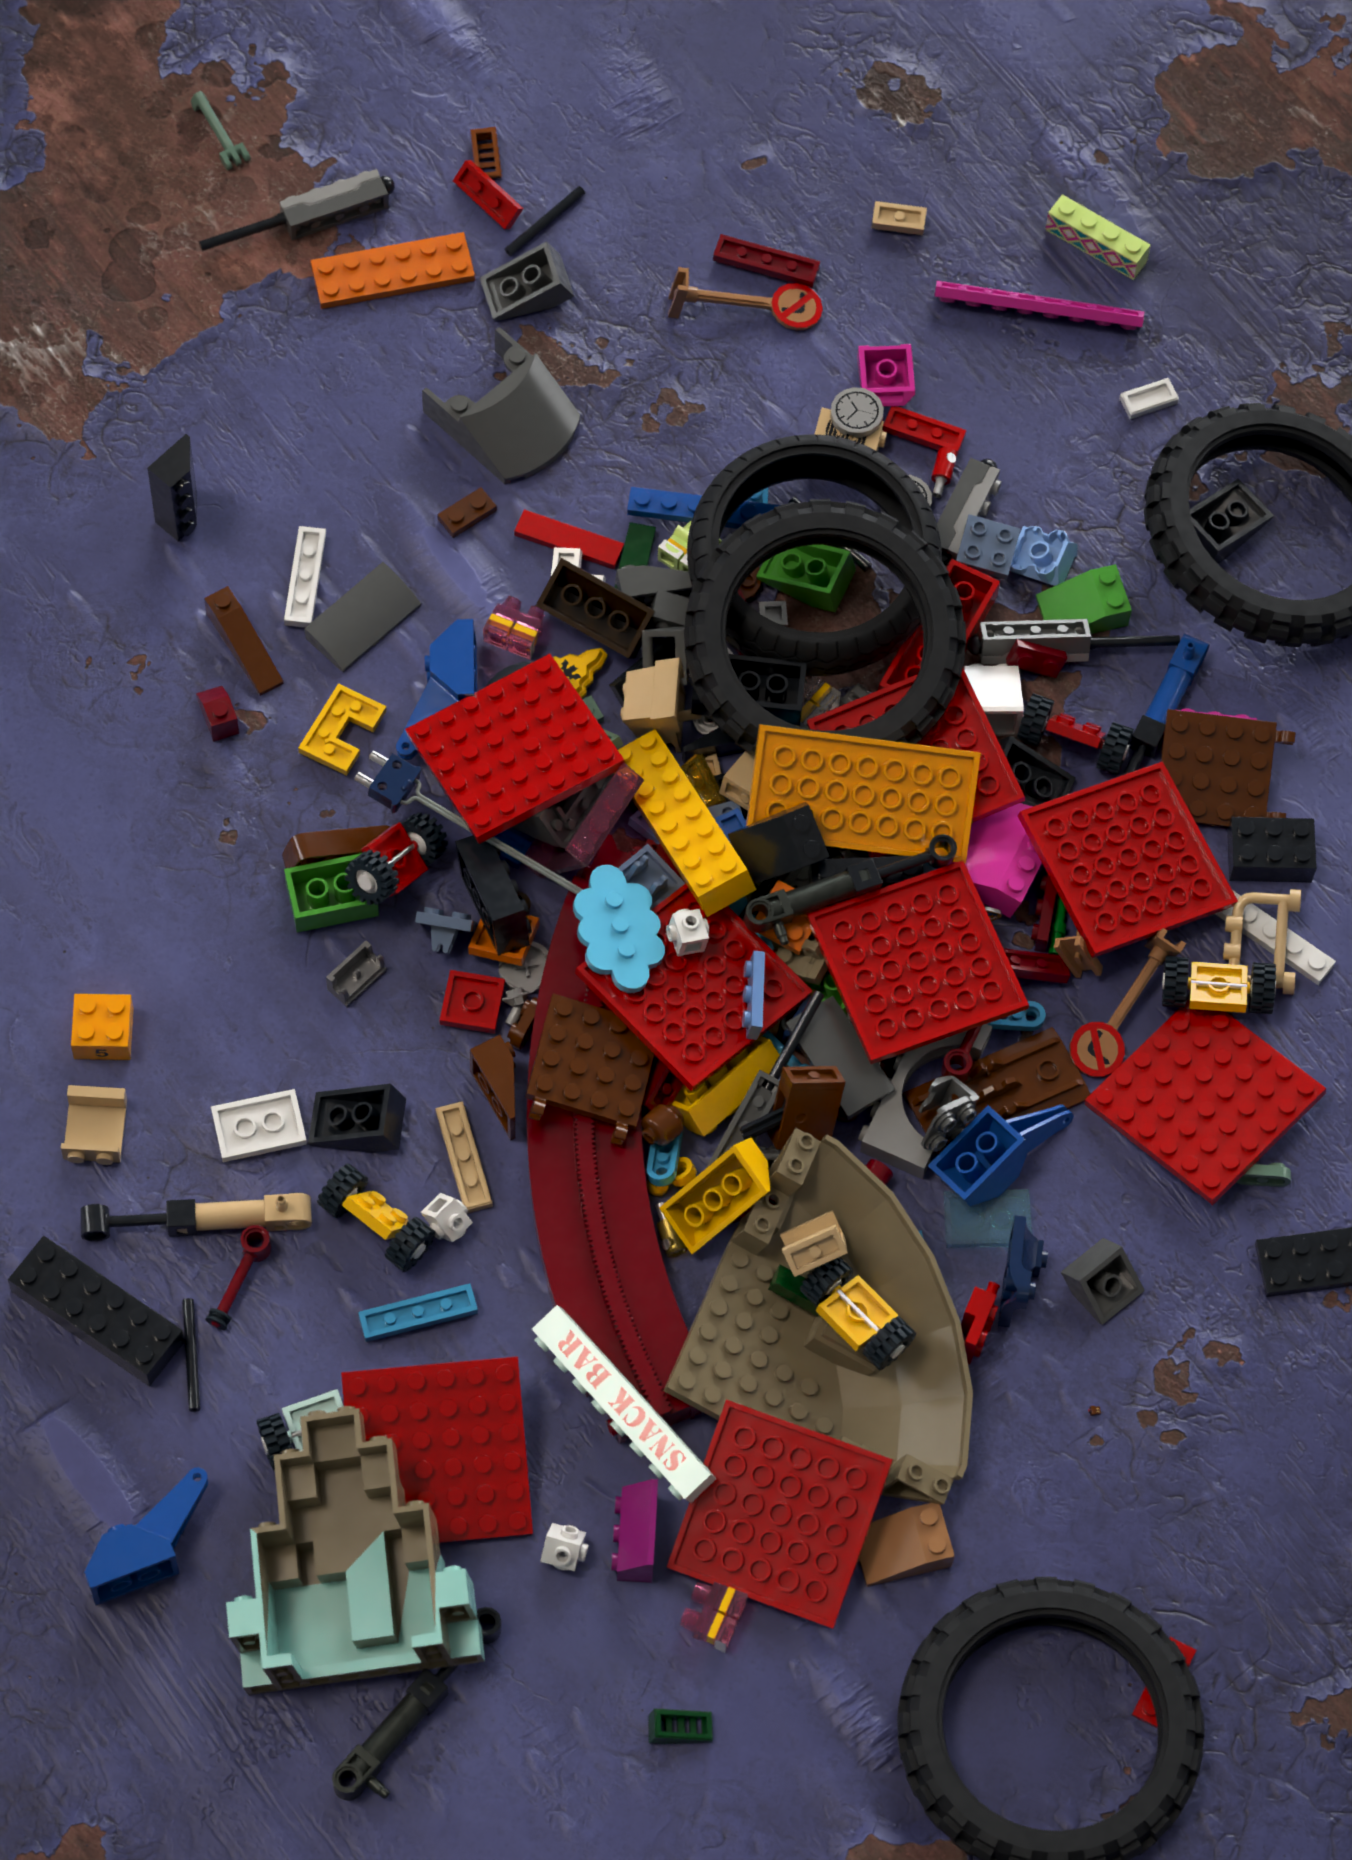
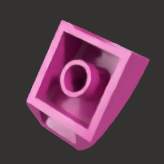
[857,344,915,407]

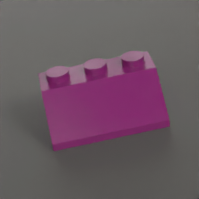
[611,1479,658,1583]

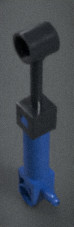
[1123,634,1210,775]

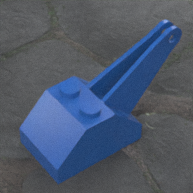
[396,619,477,760]
[928,1104,1074,1206]
[84,1467,209,1606]

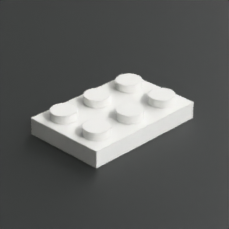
[211,1089,307,1162]

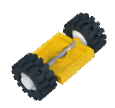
[1162,956,1276,1014]
[317,1163,436,1272]
[800,1257,916,1370]

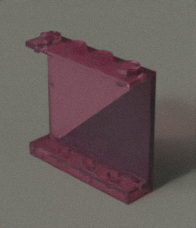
[523,763,644,878]

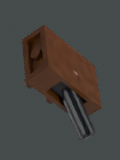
[740,1066,846,1150]

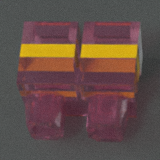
[483,596,544,660]
[680,1582,748,1653]

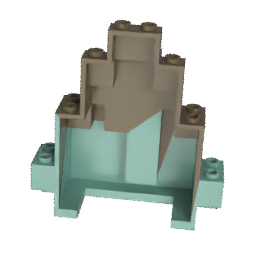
[226,1406,485,1695]

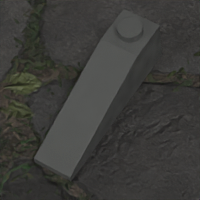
[615,565,693,606]

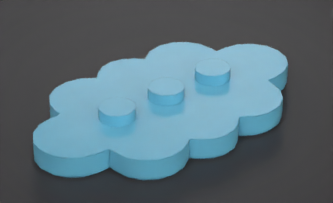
[573,865,665,993]

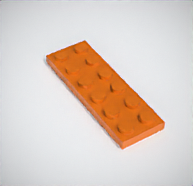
[310,232,475,309]

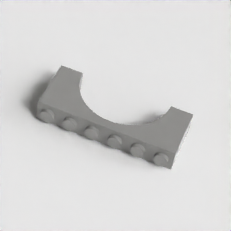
[858,1024,992,1179]

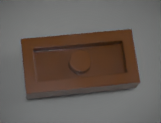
[437,487,497,538]

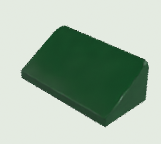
[768,1264,820,1317]

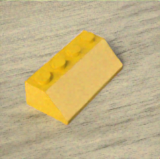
[672,1036,779,1136]
[659,1138,770,1254]

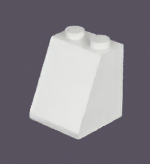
[964,664,1024,736]

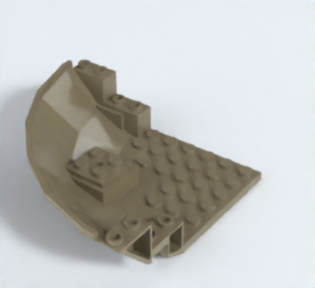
[663,1128,973,1504]

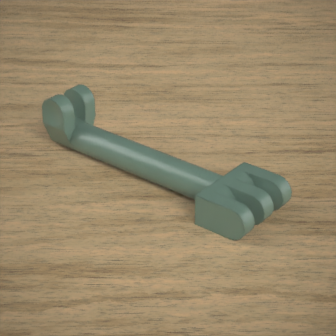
[191,91,251,170]

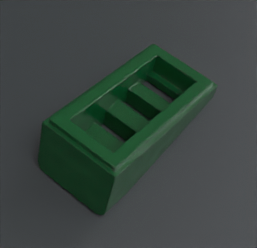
[648,1708,713,1744]

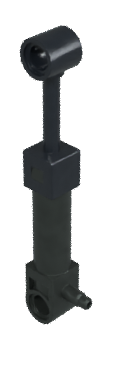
[744,834,957,945]
[332,1607,501,1801]

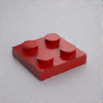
[439,970,505,1034]

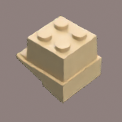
[620,658,701,752]

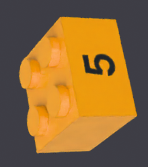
[71,994,134,1060]

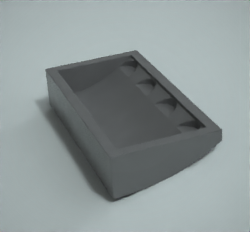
[304,562,421,672]
[786,996,895,1120]

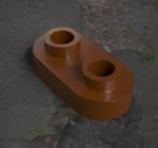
[507,997,538,1050]

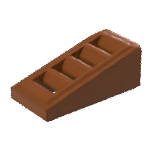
[470,127,502,179]

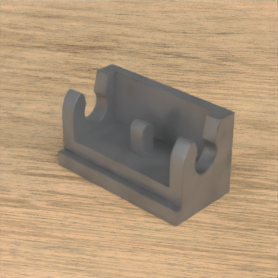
[326,941,387,1007]

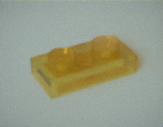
[681,754,726,807]

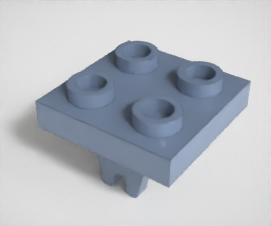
[956,514,1020,580]
[618,844,685,910]
[415,907,477,954]

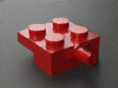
[961,1281,1000,1365]

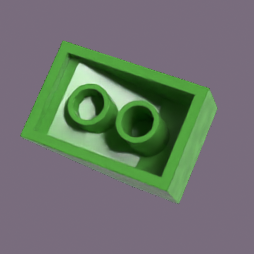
[756,544,856,612]
[1036,564,1132,634]

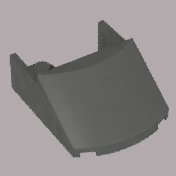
[422,327,580,484]

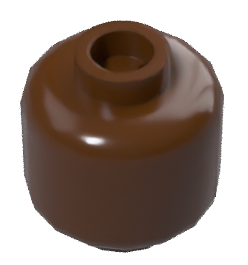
[641,1104,684,1146]

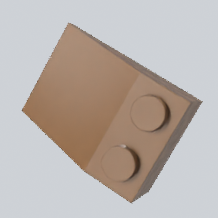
[859,1503,955,1587]

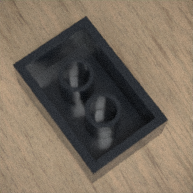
[1227,817,1317,883]

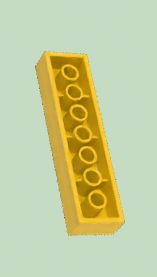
[616,729,756,917]

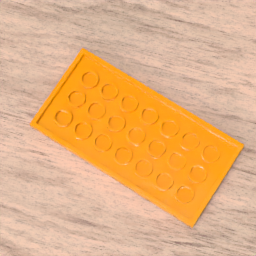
[746,724,981,863]

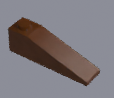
[204,586,284,696]

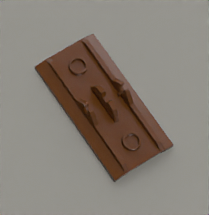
[902,1027,1090,1157]

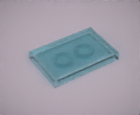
[943,1189,1032,1248]

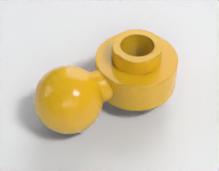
[646,1157,697,1196]

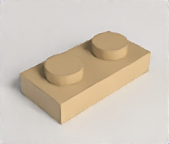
[872,201,927,235]

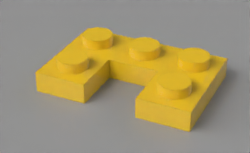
[298,683,387,776]

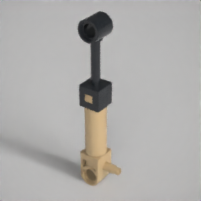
[80,1193,312,1241]

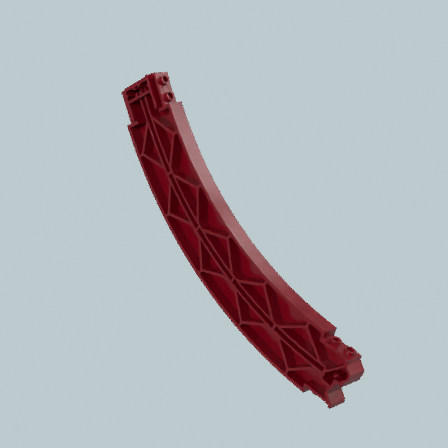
[527,833,702,1444]

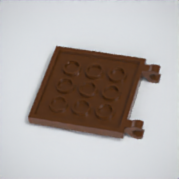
[1161,709,1296,828]
[525,993,654,1146]

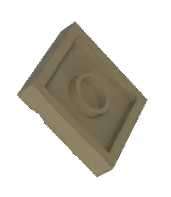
[776,933,828,985]

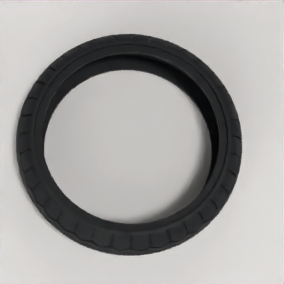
[687,434,942,676]

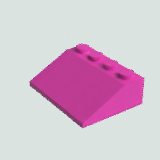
[951,803,1042,918]

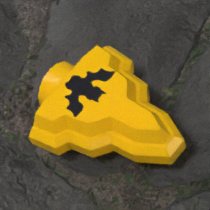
[553,648,608,698]

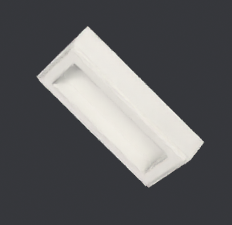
[1119,378,1179,419]

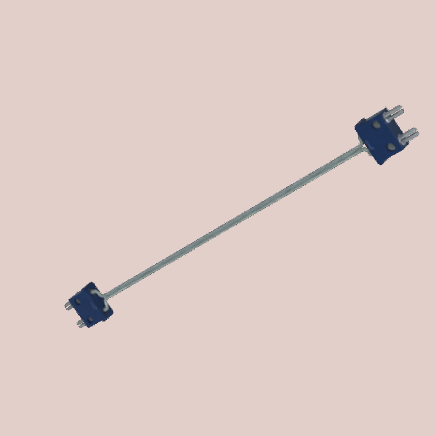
[355,751,811,1052]

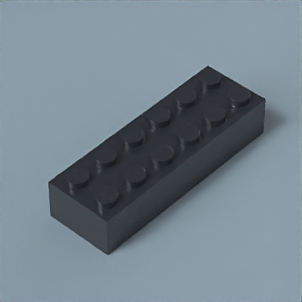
[8,1235,185,1387]

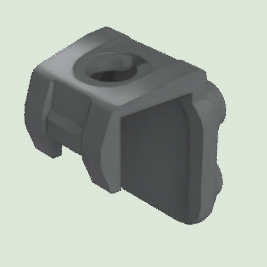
[918,1076,979,1152]

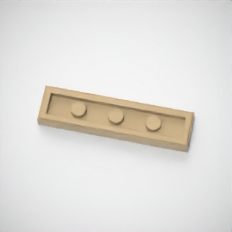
[435,1101,493,1213]

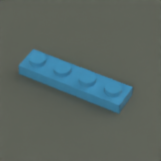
[358,1283,478,1342]

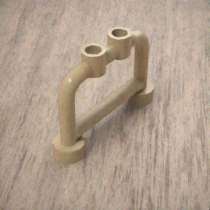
[1223,889,1301,995]

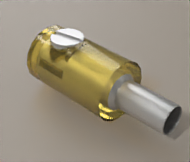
[655,1202,687,1258]

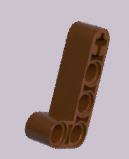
[282,825,390,869]

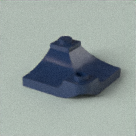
[998,1215,1048,1328]

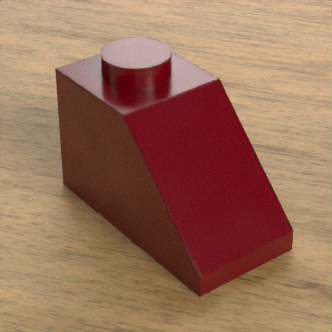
[196,686,239,742]

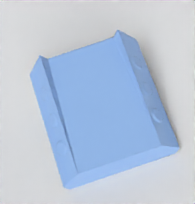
[1009,526,1077,586]

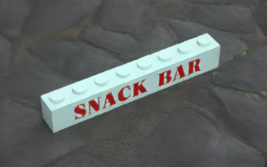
[532,1305,717,1503]

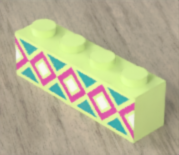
[1045,195,1150,280]

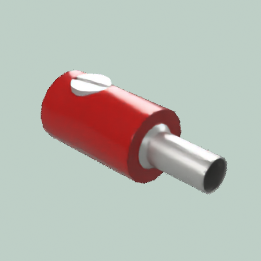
[931,447,957,498]

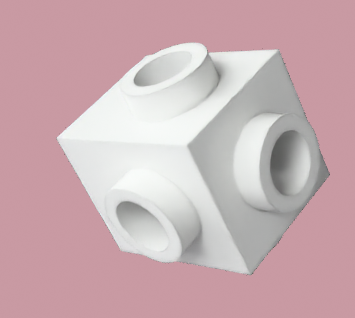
[666,909,709,956]
[421,1193,473,1242]
[540,1523,589,1571]

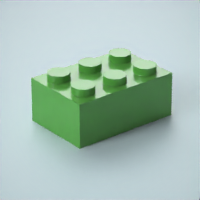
[284,853,379,932]

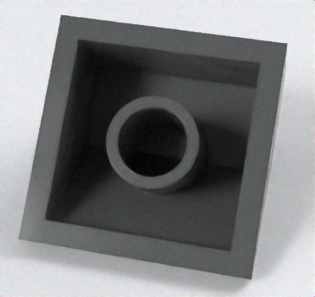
[1061,1238,1145,1325]

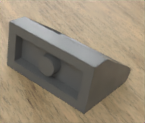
[642,626,687,685]

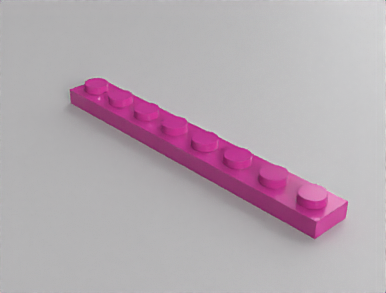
[935,281,1144,330]

